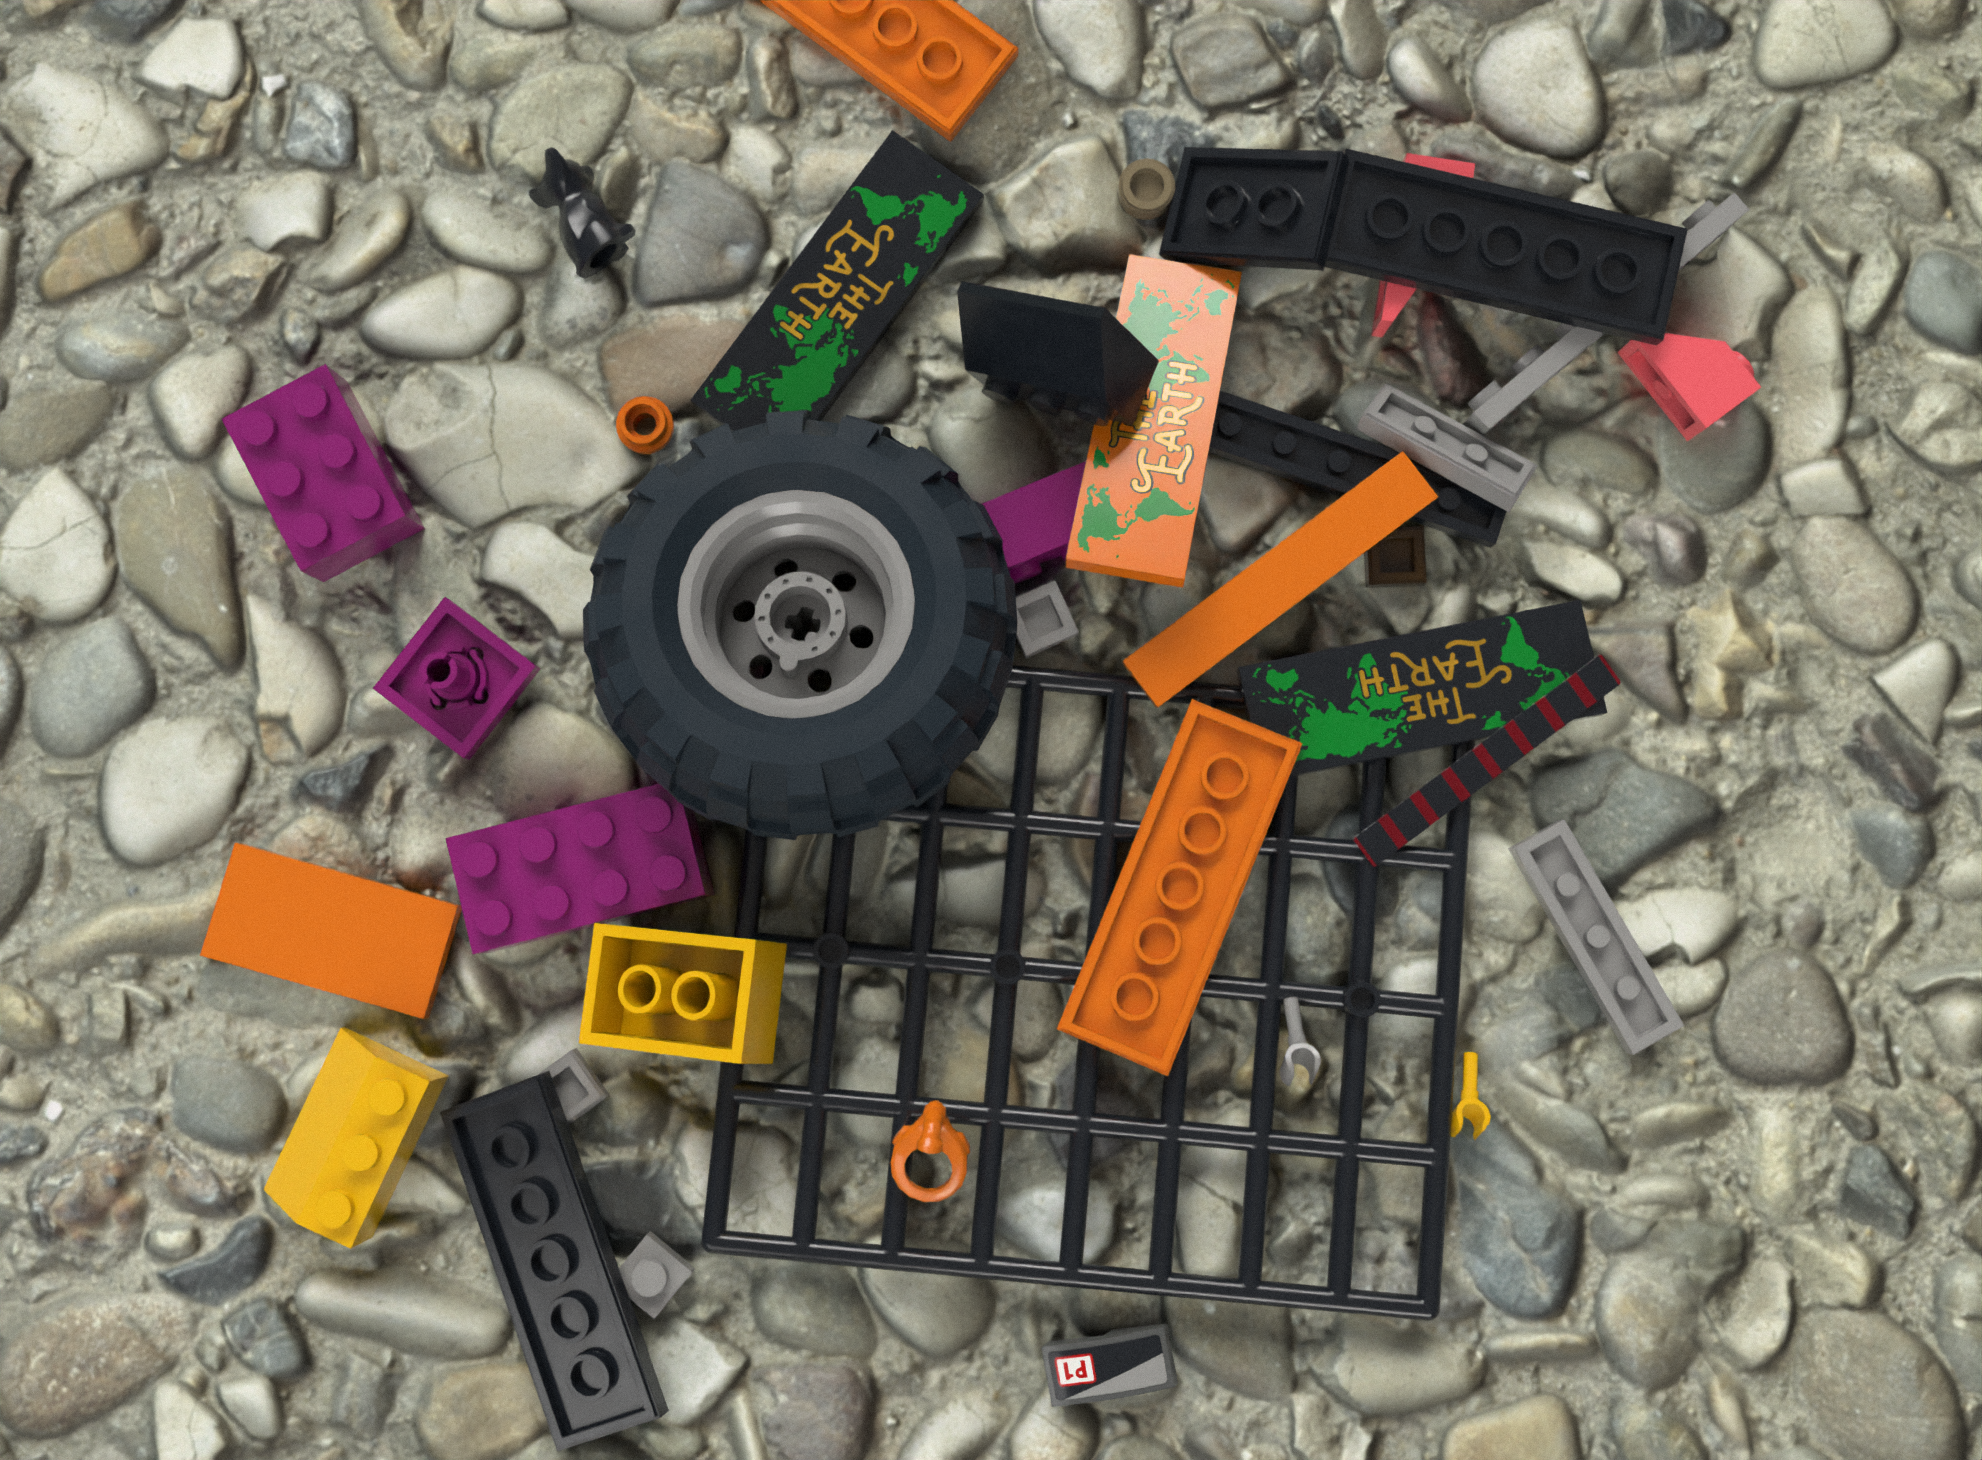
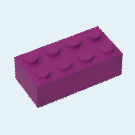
[445,784,715,954]

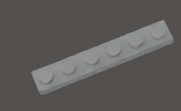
[1463,193,1750,436]

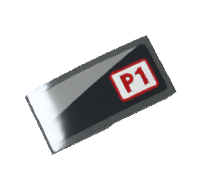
[1041,1324,1178,1407]

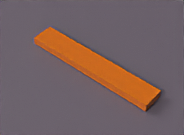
[1122,451,1438,708]

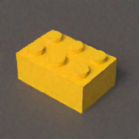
[579,923,787,1064]

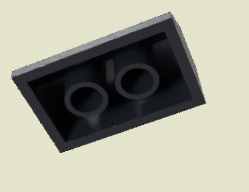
[957,281,1159,426]

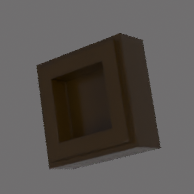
[1364,526,1427,588]

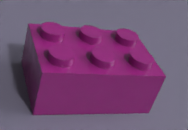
[222,364,425,582]

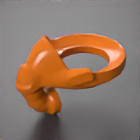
[891,1100,970,1202]

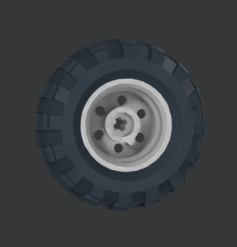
[583,410,1017,840]

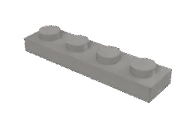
[1508,819,1684,1055]

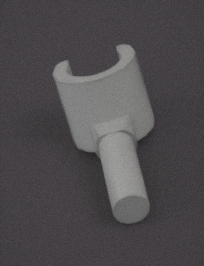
[1280,997,1321,1086]

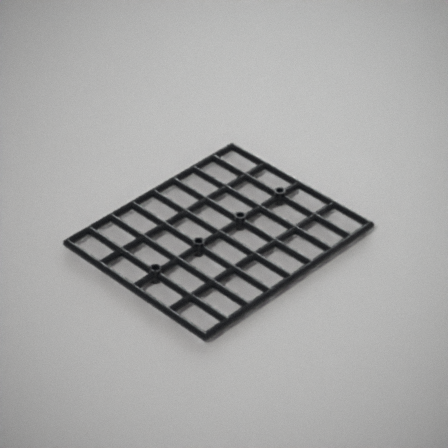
[701,663,1475,1321]

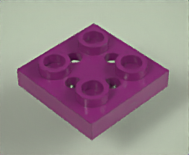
[373,597,541,760]

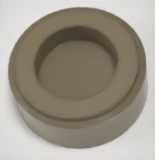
[1117,158,1175,220]

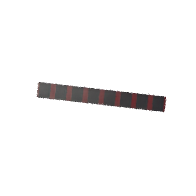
[1354,655,1621,867]

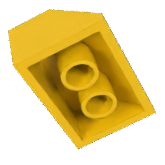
[263,1027,449,1249]

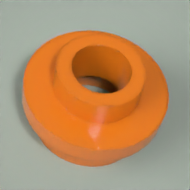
[616,396,674,454]

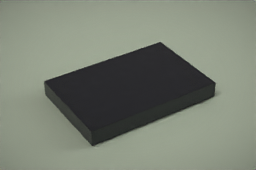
[1159,147,1350,271]

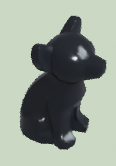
[529,147,636,279]

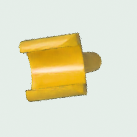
[1451,1052,1491,1140]

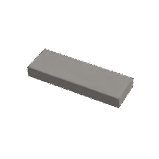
[1356,383,1538,512]

